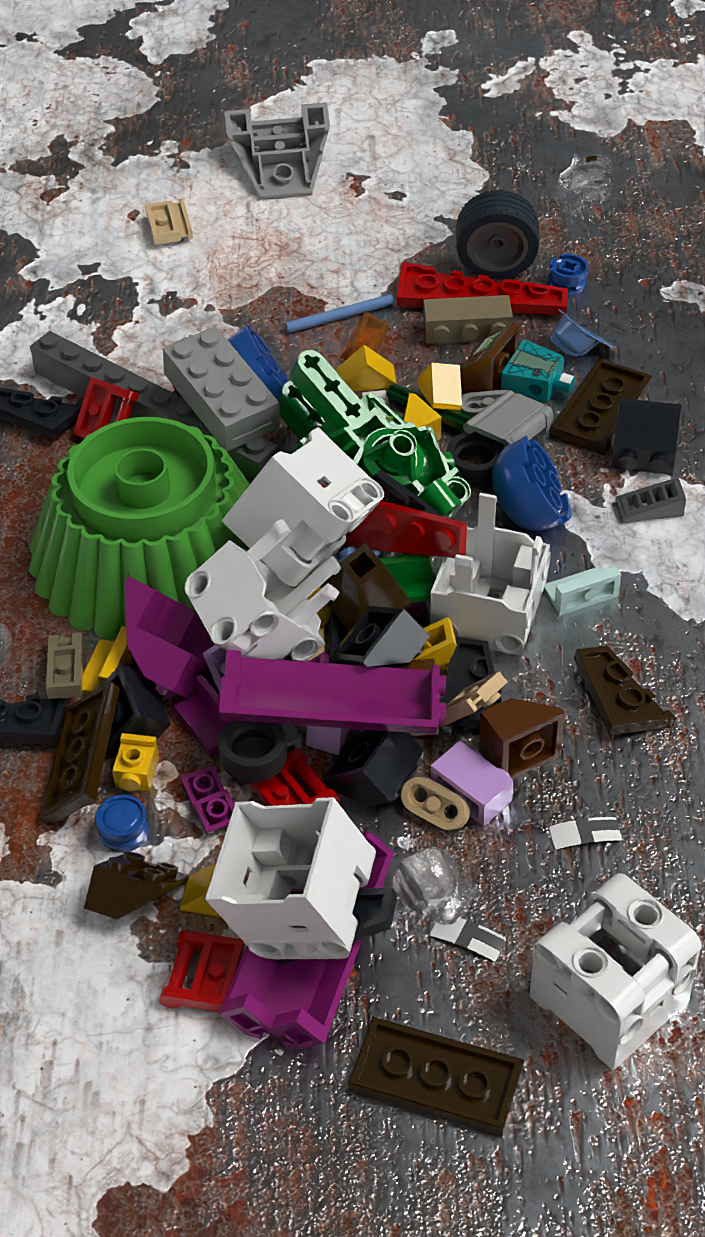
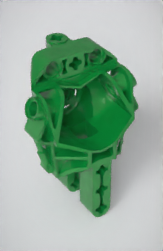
[277,350,471,549]

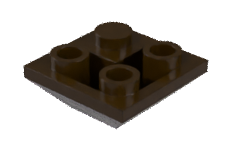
[325,543,412,632]
[84,852,190,920]

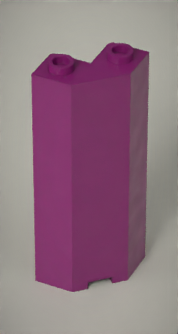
[219,650,446,735]
[219,831,394,1050]

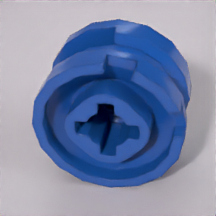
[547,254,589,295]
[96,795,149,853]

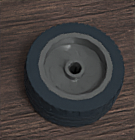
[456,190,540,279]

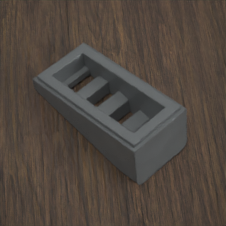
[615,479,686,523]

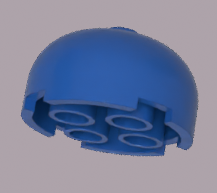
[227,326,289,399]
[492,436,572,532]

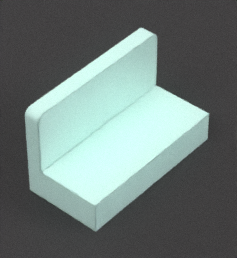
[544,566,621,615]

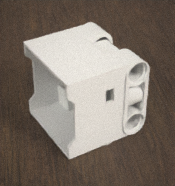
[222,427,384,587]
[205,797,376,959]
[529,873,702,1071]

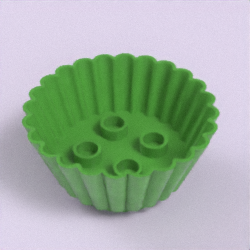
[28,417,266,640]

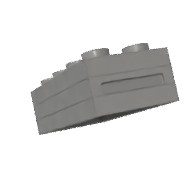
[163,326,279,451]

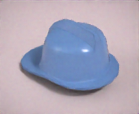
[550,309,615,356]

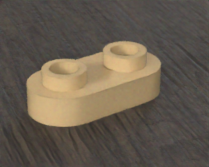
[401,777,470,830]

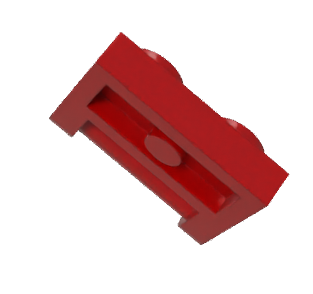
[73,377,139,438]
[249,749,340,806]
[159,930,245,1013]

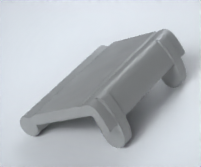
[463,390,553,448]

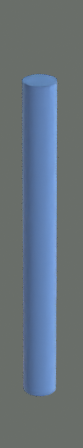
[285,294,394,334]

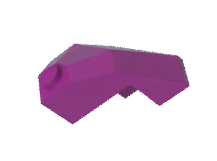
[125,576,215,698]

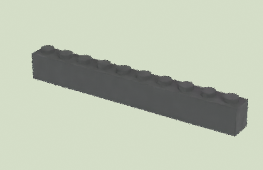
[30,331,278,484]

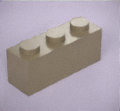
[423,295,513,344]

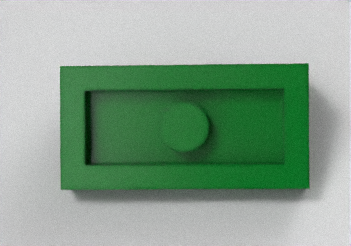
[380,554,436,603]

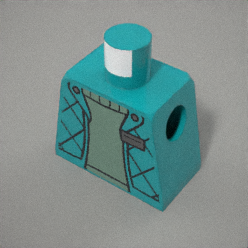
[501,339,576,403]

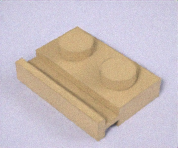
[145,199,193,245]
[439,671,508,727]

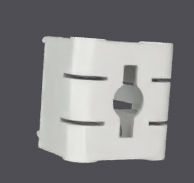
[430,493,551,655]
[185,519,341,662]

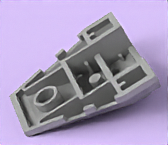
[224,102,330,199]

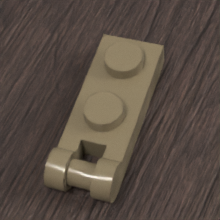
[46,632,84,699]

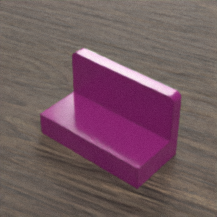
[173,674,231,758]

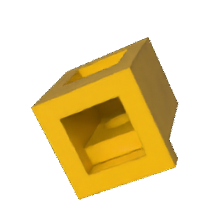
[112,733,160,792]

